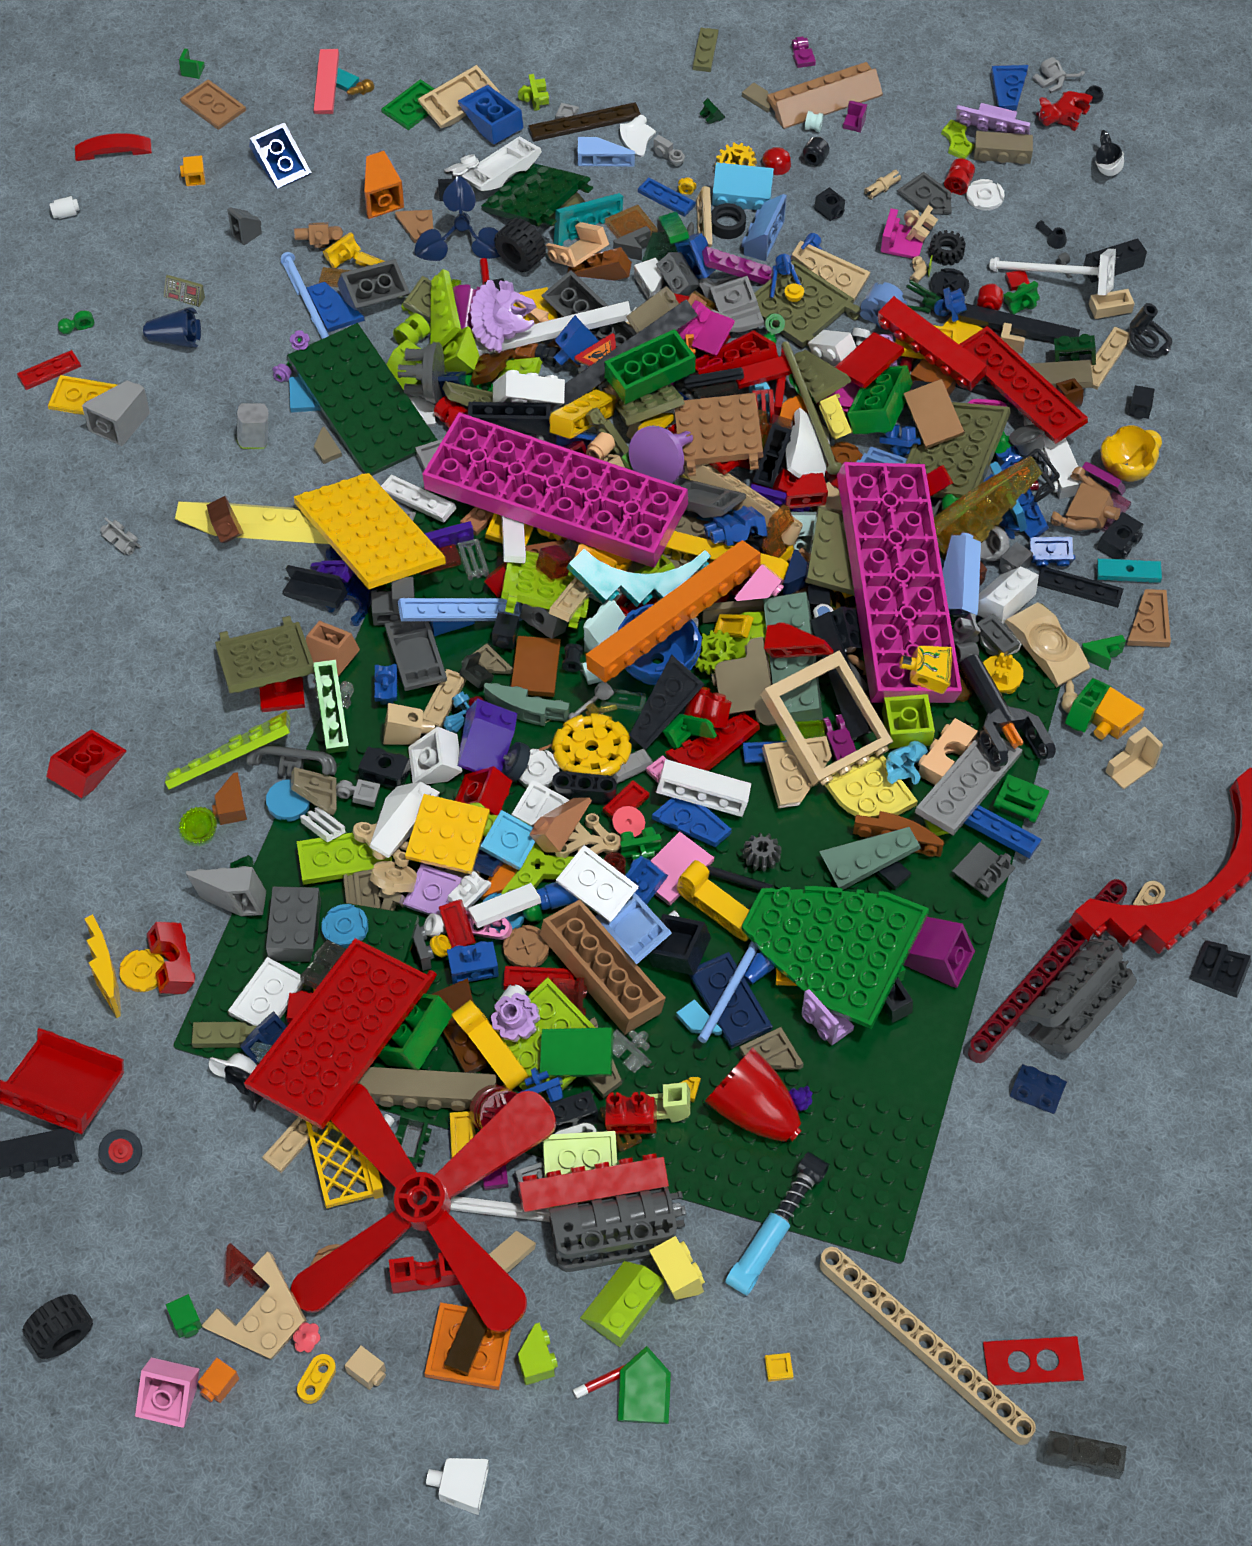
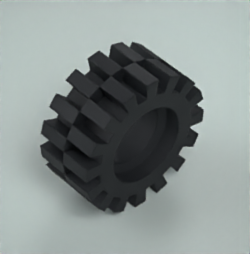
[929,230,966,266]

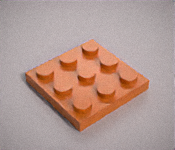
[425,1302,512,1390]

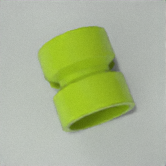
[393,313,430,345]

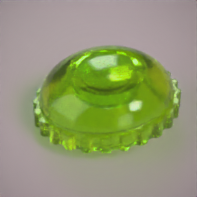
[179,806,217,844]

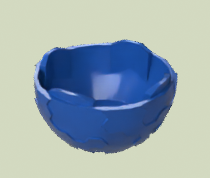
[618,604,702,685]

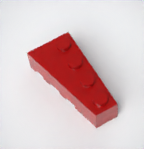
[690,330,778,391]

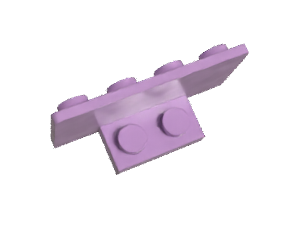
[956,103,1030,135]

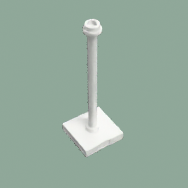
[990,249,1116,295]

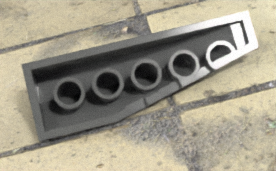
[541,270,637,348]

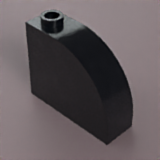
[753,414,792,488]

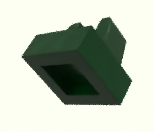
[700,98,725,124]

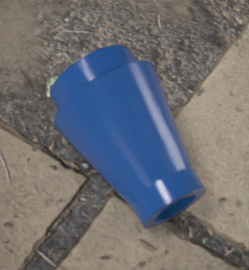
[743,952,774,985]

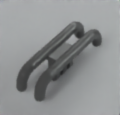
[246,745,337,777]

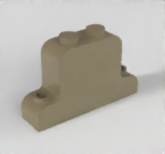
[712,637,777,726]

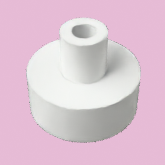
[852,328,873,346]
[424,913,446,937]

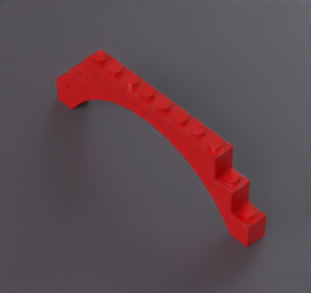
[1069,767,1252,954]

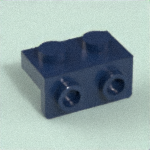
[1010,1064,1067,1114]

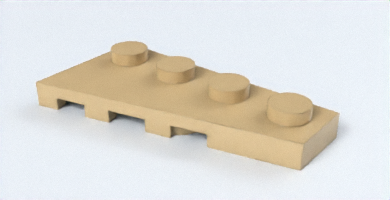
[791,240,870,302]

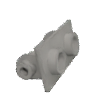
[100,517,141,555]

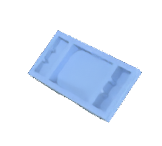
[595,893,672,964]

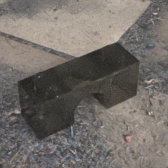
[1043,1431,1127,1480]

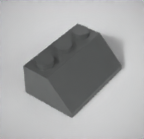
[337,259,410,310]

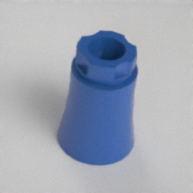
[536,882,579,910]

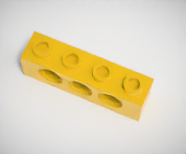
[549,389,616,439]

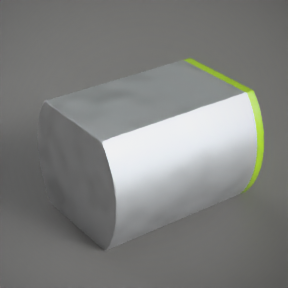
[237,403,269,449]

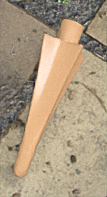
[515,302,549,324]

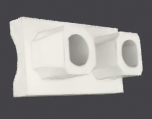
[447,871,491,911]

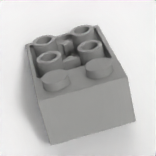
[186,866,266,916]

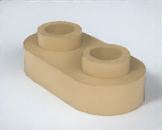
[1133,881,1165,905]

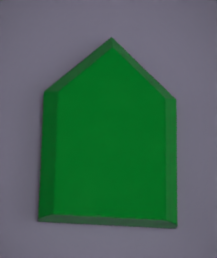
[618,1346,671,1424]

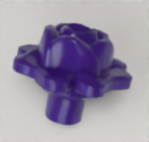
[789,1086,813,1111]

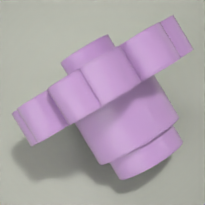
[491,993,540,1042]

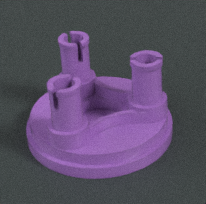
[629,426,693,484]

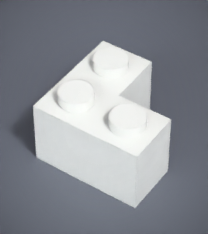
[808,330,856,367]

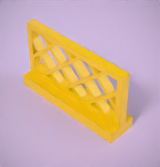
[305,1120,384,1208]

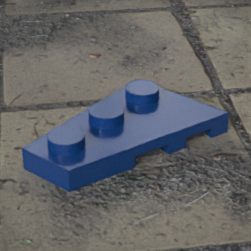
[652,797,732,847]

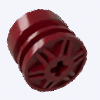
[470,1085,517,1130]

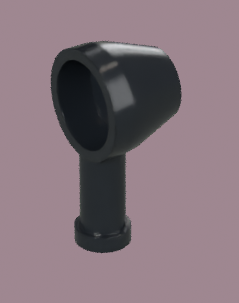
[1036,220,1067,249]

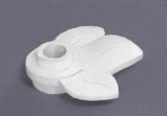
[444,154,479,176]

